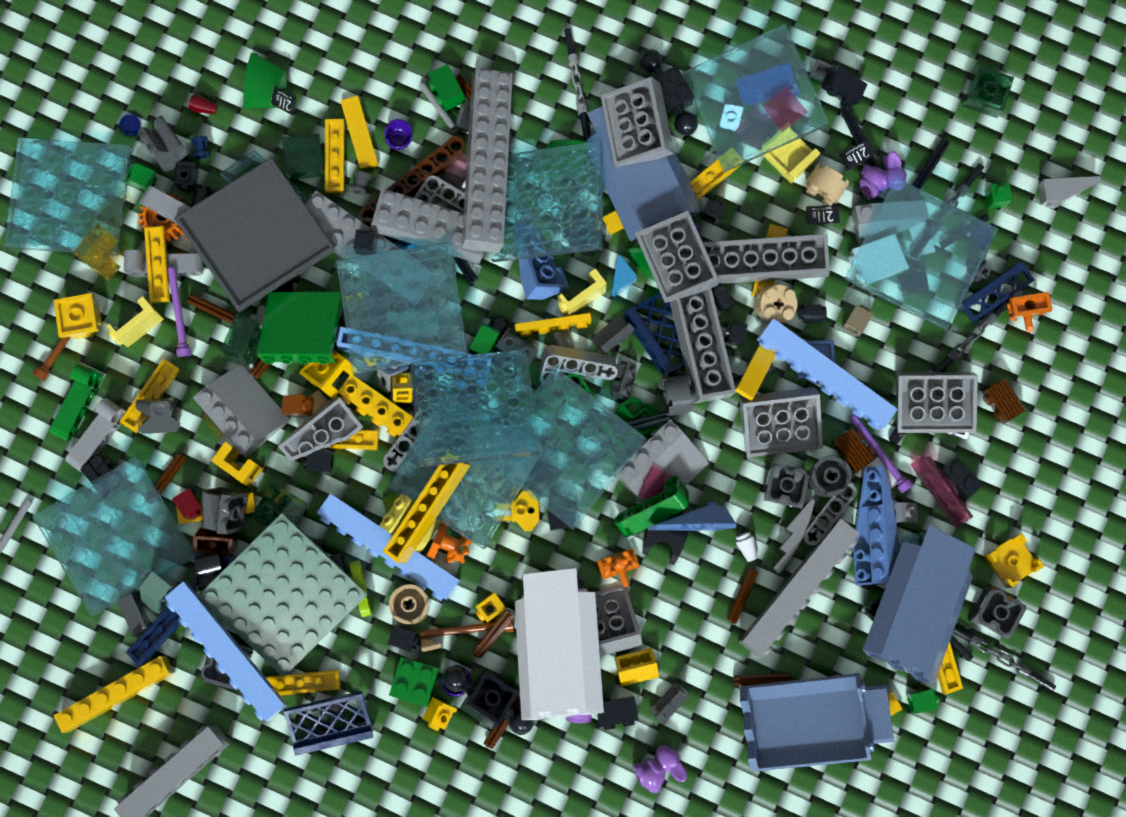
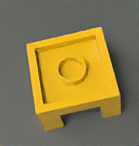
[299,350,358,399]
[211,442,263,487]
[984,533,1045,588]

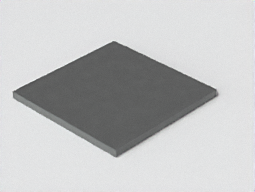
[174,157,336,313]

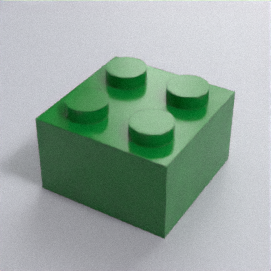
[389,657,440,707]

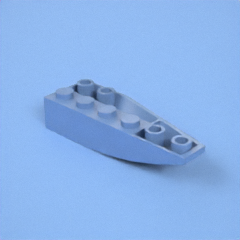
[853,466,899,586]

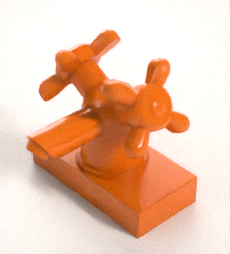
[1006,292,1053,333]
[427,519,474,565]
[597,548,640,587]

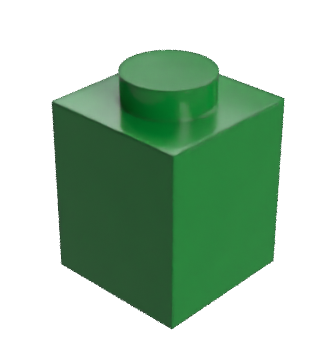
[124,163,157,191]
[985,182,1012,209]
[906,689,939,714]

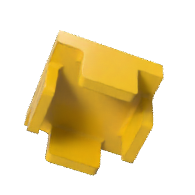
[54,293,102,339]

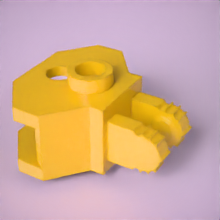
[496,491,539,532]

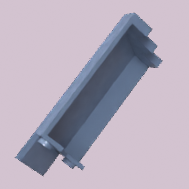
[585,106,703,241]
[863,525,976,685]
[740,673,895,772]

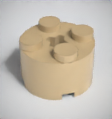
[805,164,849,206]
[754,285,797,323]
[389,584,430,625]

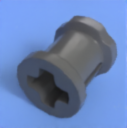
[350,171,372,195]

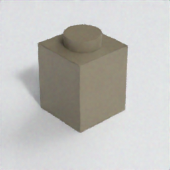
[842,305,873,337]

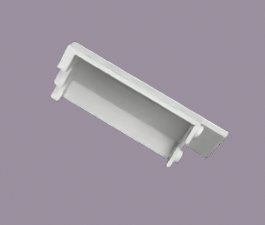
[515,568,604,720]

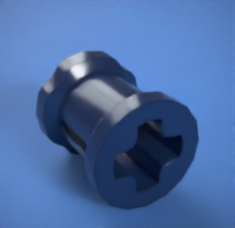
[191,136,211,159]

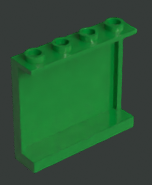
[256,292,347,364]

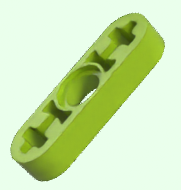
[349,560,372,617]

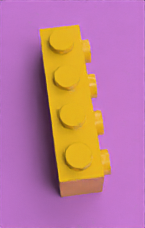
[338,375,414,438]

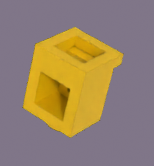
[391,373,413,403]
[475,593,506,623]
[422,697,457,731]

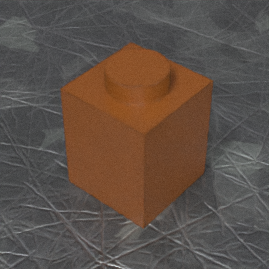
[282,394,313,418]

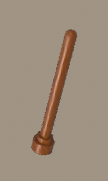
[32,337,71,382]
[420,619,514,638]

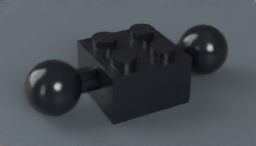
[639,49,698,136]
[443,666,534,735]

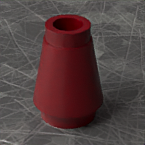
[188,94,218,115]

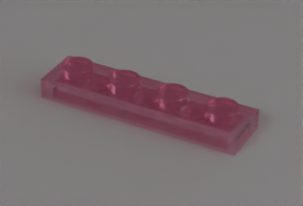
[910,453,973,528]

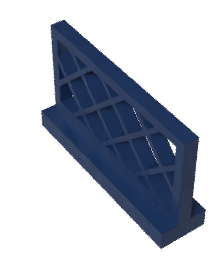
[623,292,685,378]
[283,691,373,756]

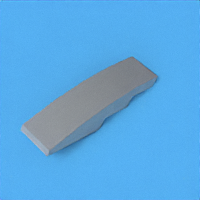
[772,499,815,574]

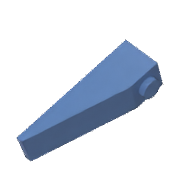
[515,224,569,300]
[648,502,736,531]

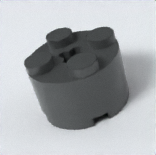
[661,374,695,416]
[809,455,852,497]

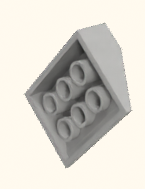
[600,77,675,167]
[635,211,719,303]
[193,364,291,457]
[896,372,978,433]
[739,387,823,458]
[614,419,709,502]
[595,585,642,656]

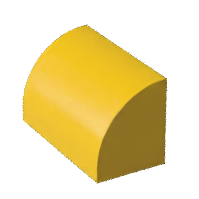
[614,648,659,687]

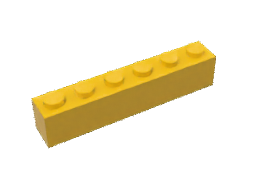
[383,452,471,563]
[53,656,175,733]

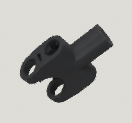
[642,509,689,565]

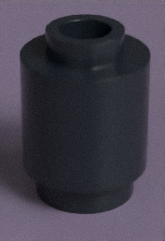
[191,185,213,206]
[711,285,736,313]
[798,304,827,323]
[488,315,509,345]

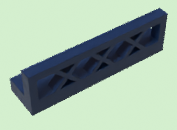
[955,262,1035,323]
[125,608,181,667]

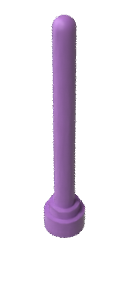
[168,266,193,357]
[850,415,914,494]

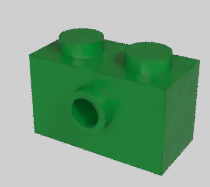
[427,64,466,111]

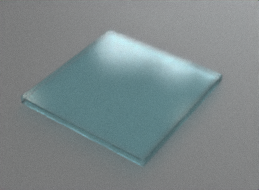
[682,24,829,172]
[844,178,999,331]

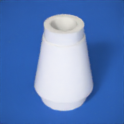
[735,531,758,562]

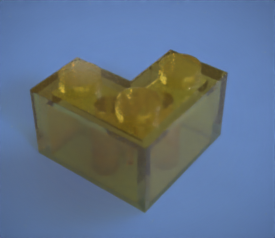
[73,224,121,281]

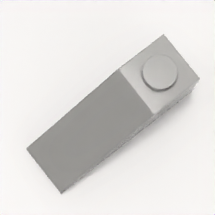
[1039,176,1101,208]

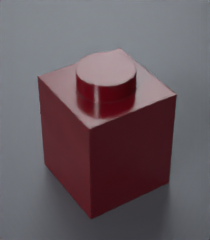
[172,488,203,520]

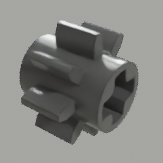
[966,259,990,282]

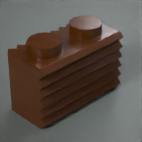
[982,378,1026,424]
[831,428,875,474]
[193,527,238,556]

